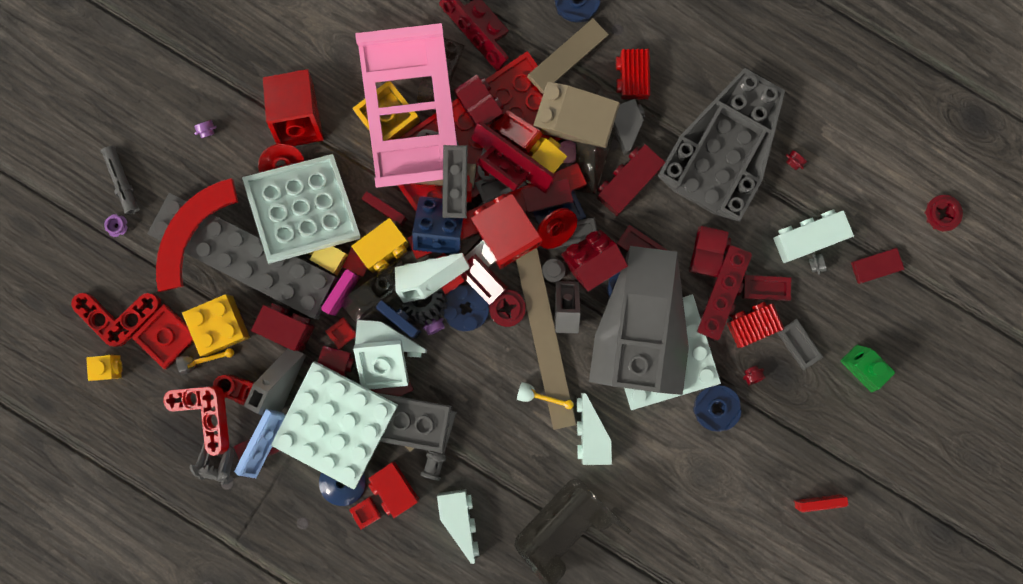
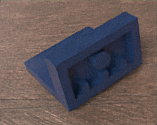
[412,196,463,254]

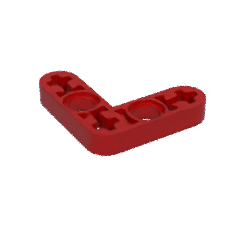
[71,293,161,347]
[164,386,229,456]

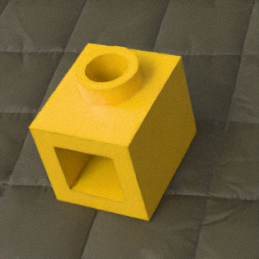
[528,137,567,174]
[86,355,122,381]

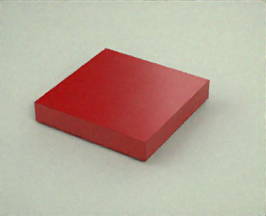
[131,304,194,369]

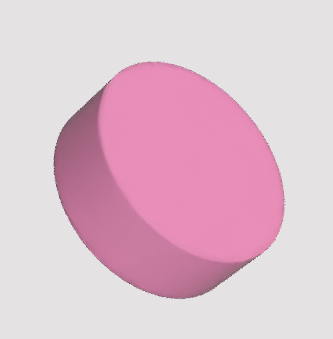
[559,141,579,165]

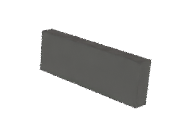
[442,145,467,218]

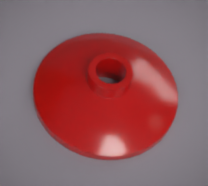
[258,143,304,173]
[537,208,577,249]

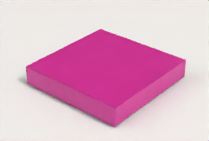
[321,270,361,316]

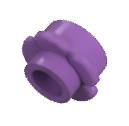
[194,120,217,138]
[104,214,128,237]
[423,318,445,335]

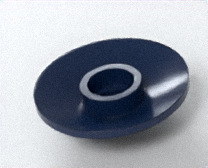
[319,472,366,506]

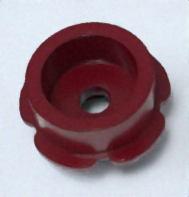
[786,150,807,171]
[743,366,765,385]

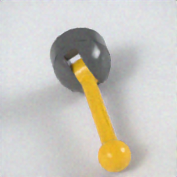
[176,348,234,376]

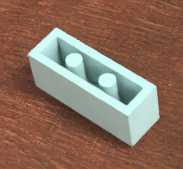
[773,209,854,263]

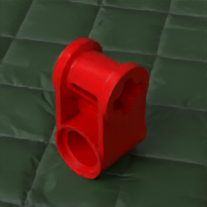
[213,374,255,405]

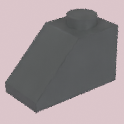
[613,99,645,156]
[555,281,580,333]

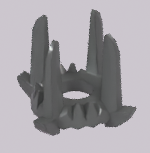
[190,444,234,485]

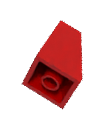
[263,69,324,146]
[471,194,543,269]

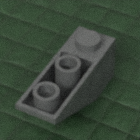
[244,349,306,415]

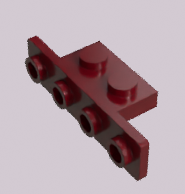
[439,0,509,71]
[472,122,555,192]
[697,246,752,340]

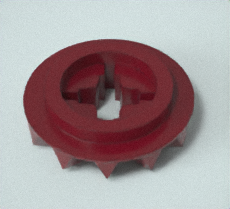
[924,195,963,232]
[489,290,526,327]

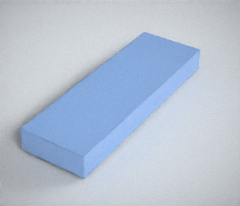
[234,409,286,478]

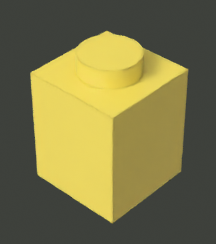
[310,246,348,275]

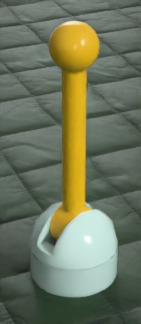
[517,382,574,409]

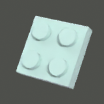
[353,340,409,389]

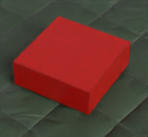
[343,247,368,277]
[325,317,356,349]
[349,497,382,530]

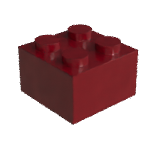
[561,230,628,291]
[251,303,315,351]

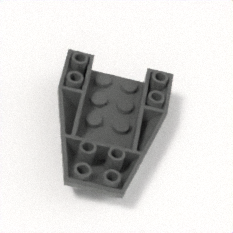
[658,68,785,221]
[589,246,689,395]

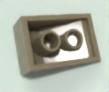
[533,82,620,148]

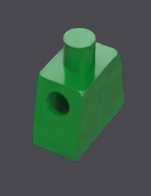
[840,345,895,392]

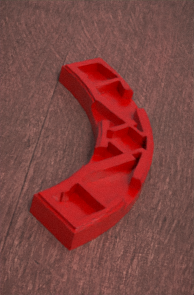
[156,178,238,292]

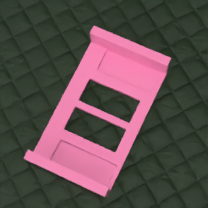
[355,23,457,188]

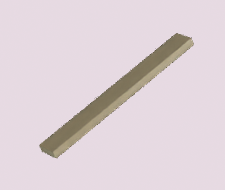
[516,248,576,430]

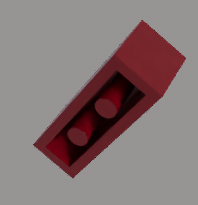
[597,144,665,216]

